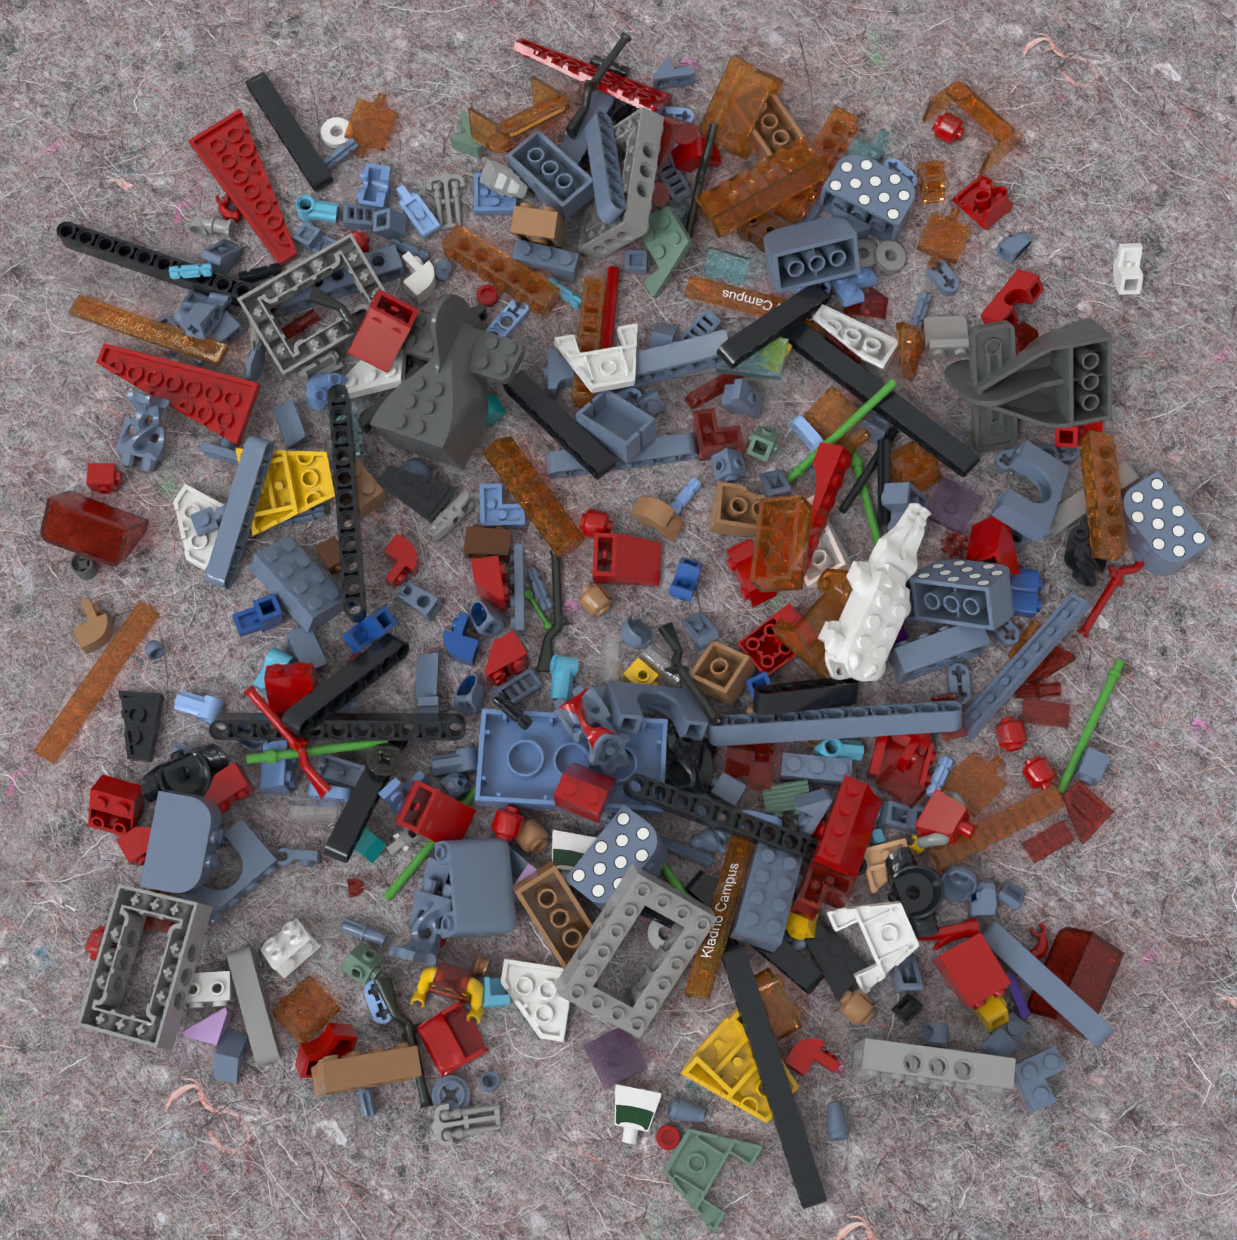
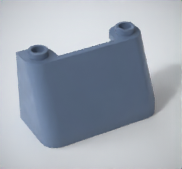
[434,838,516,938]

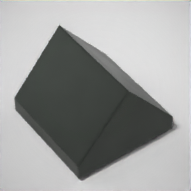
[891,993,923,1025]

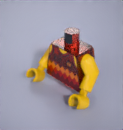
[411,962,484,1024]

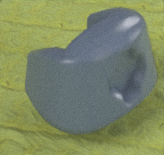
[434,258,453,282]

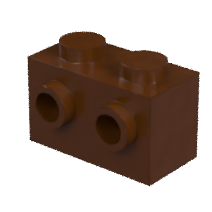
[737,205,787,253]
[463,524,512,562]

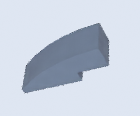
[878,801,925,834]

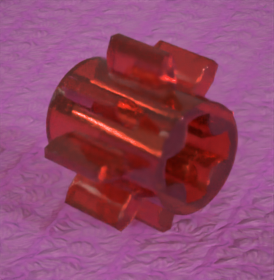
[940,530,969,559]

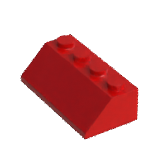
[810,775,882,884]

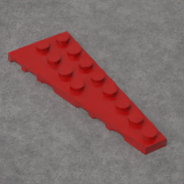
[513,38,673,113]
[188,109,298,268]
[96,343,261,446]

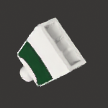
[552,830,597,888]
[615,1084,661,1145]

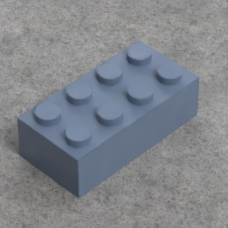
[506,129,595,221]
[249,535,343,633]
[888,625,991,684]
[729,843,803,953]

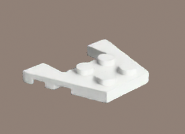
[554,324,638,393]
[825,901,920,994]

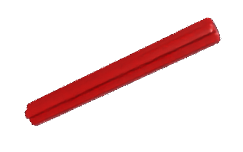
[601,266,619,349]

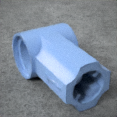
[174,690,224,723]

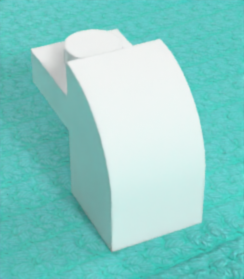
[1113,243,1143,295]
[402,251,436,305]

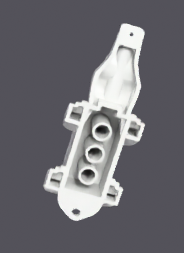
[818,503,931,682]

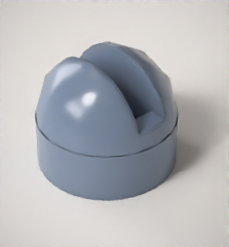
[145,640,165,660]
[480,1071,500,1093]

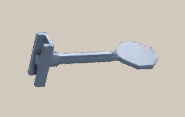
[199,343,266,465]

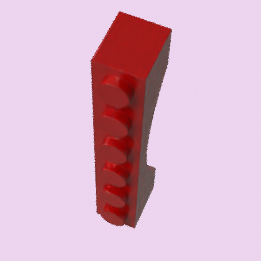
[773,442,852,577]
[116,762,255,866]

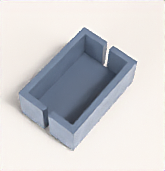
[576,390,656,463]

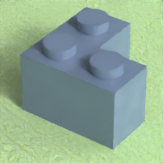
[881,482,928,540]
[1014,1046,1066,1113]

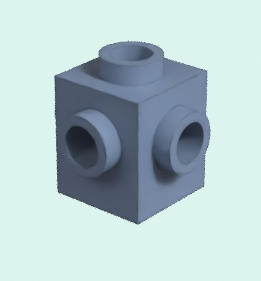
[711,448,746,484]

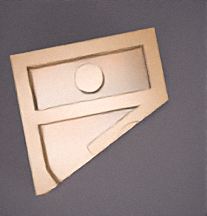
[864,838,908,894]

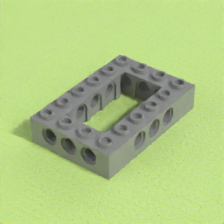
[577,107,664,260]
[237,233,386,377]
[555,864,718,1038]
[77,884,213,1050]
[851,1038,1016,1097]

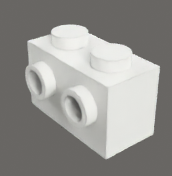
[186,971,234,1009]

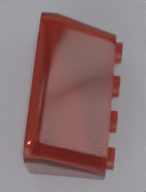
[40,490,149,567]
[1027,927,1125,1040]

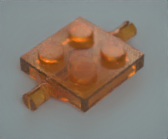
[344,93,398,158]
[916,207,971,269]
[943,752,1007,818]

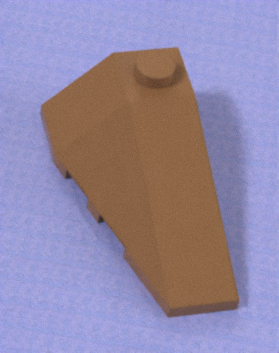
[709,481,803,537]

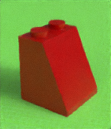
[264,662,320,713]
[554,762,617,823]
[932,932,1011,1010]

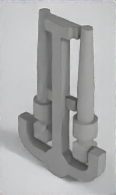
[427,172,465,231]
[431,1102,501,1146]

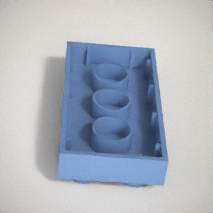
[475,709,668,816]

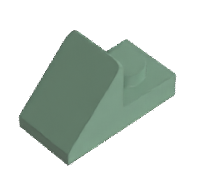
[450,112,482,159]

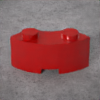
[726,539,777,607]
[295,1022,358,1078]

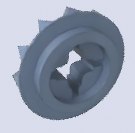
[431,1075,470,1112]

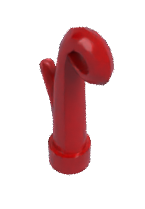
[916,918,980,951]

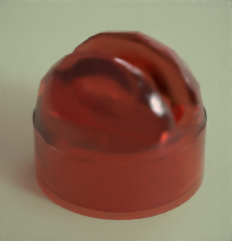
[347,878,364,898]

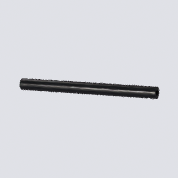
[838,427,899,514]

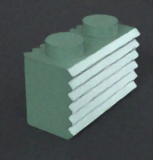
[760,779,809,819]

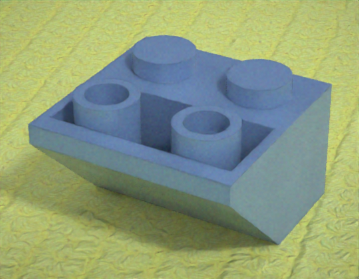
[260,740,298,794]

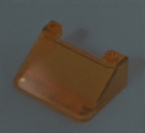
[699,54,784,160]
[772,568,853,679]

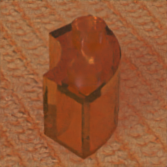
[754,967,802,1041]

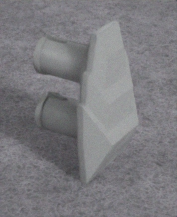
[479,158,529,199]

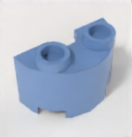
[356,163,392,208]
[306,372,348,411]

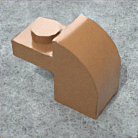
[630,496,685,541]
[72,598,113,654]

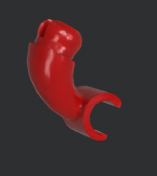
[215,194,240,222]
[1029,923,1048,959]

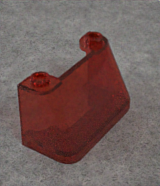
[651,115,701,209]

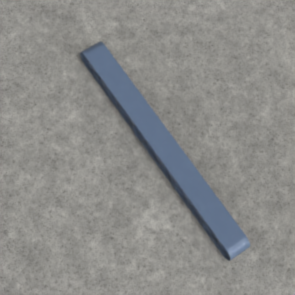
[708,701,962,746]

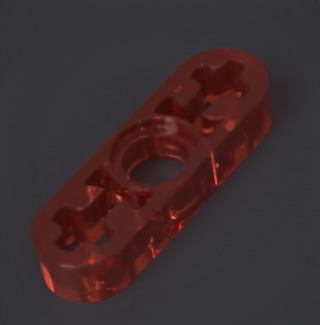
[685,368,744,409]

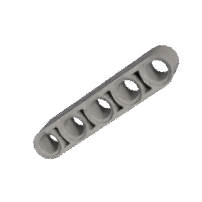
[1050,461,1140,537]
[227,946,282,1066]

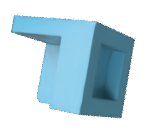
[480,976,510,1008]

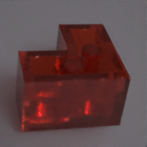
[692,408,744,461]
[724,743,774,791]
[790,860,856,921]

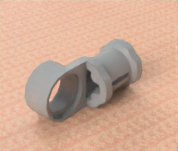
[189,215,235,238]

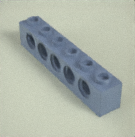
[279,244,405,316]

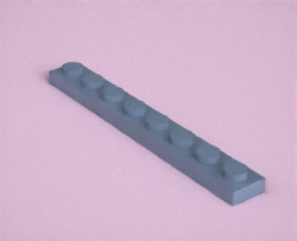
[956,592,1091,741]

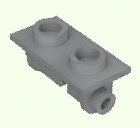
[296,350,344,386]

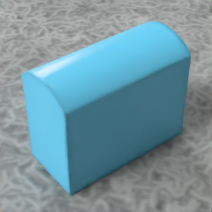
[871,828,885,845]

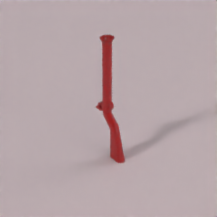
[1077,561,1145,638]
[243,685,332,799]

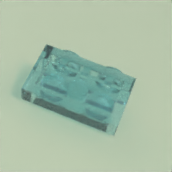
[702,246,751,285]

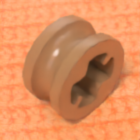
[473,954,491,977]

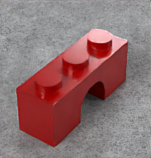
[981,269,1044,326]

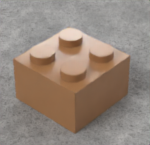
[330,458,387,525]
[689,640,756,706]

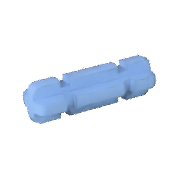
[669,478,702,516]
[926,756,953,797]

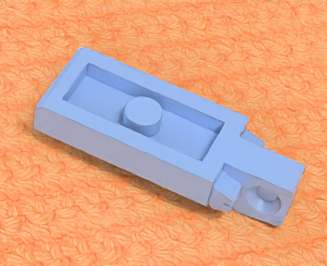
[396,185,441,240]

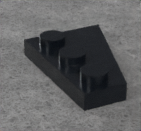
[376,465,457,523]
[118,691,164,762]
[804,917,870,1001]

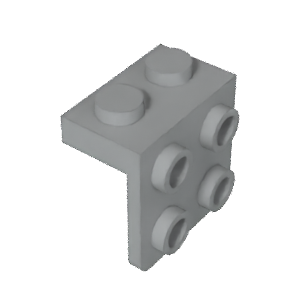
[923,316,969,359]

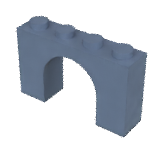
[991,440,1070,542]
[602,681,709,741]
[178,819,279,925]

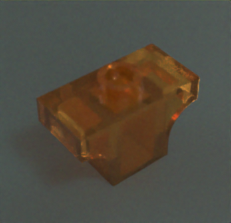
[916,160,946,204]

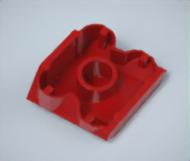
[952,175,1014,231]

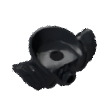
[1064,506,1110,587]
[665,736,717,794]
[141,743,229,802]
[885,847,945,937]

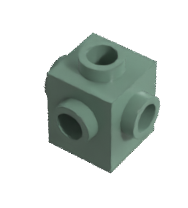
[746,426,780,462]
[341,942,384,986]

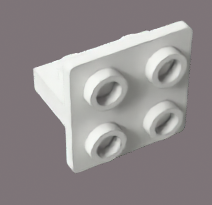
[260,918,321,978]

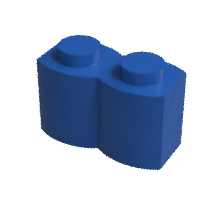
[1010,568,1043,618]

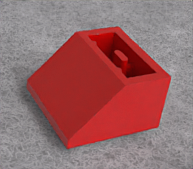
[471,556,510,612]
[485,631,529,687]
[88,774,145,836]

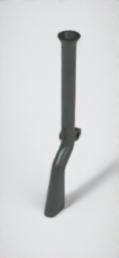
[565,32,631,139]
[685,123,718,244]
[309,285,363,335]
[536,550,572,672]
[658,622,724,726]
[374,978,433,1109]

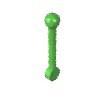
[524,590,552,630]

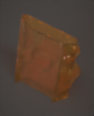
[896,322,924,381]
[803,386,866,446]
[890,441,943,492]
[272,976,341,1044]

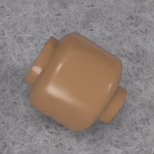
[579,583,612,618]
[514,819,548,854]
[839,989,875,1025]

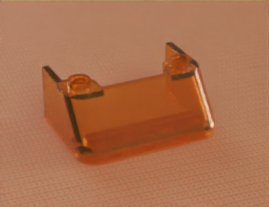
[468,76,570,154]
[922,81,1022,175]

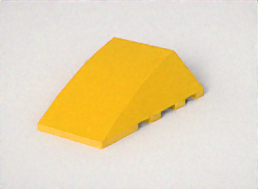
[235,448,335,536]
[680,1008,799,1123]

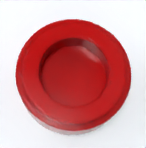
[476,285,498,307]
[656,1125,680,1150]

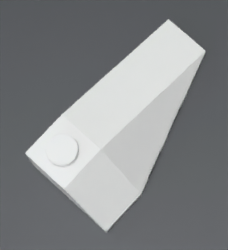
[813,304,900,372]
[795,495,852,588]

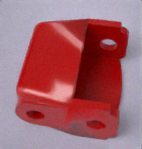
[416,1000,490,1077]

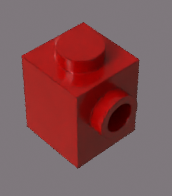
[86,463,123,494]

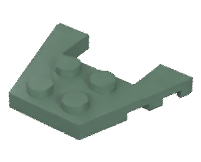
[625,207,693,298]
[663,1129,763,1233]

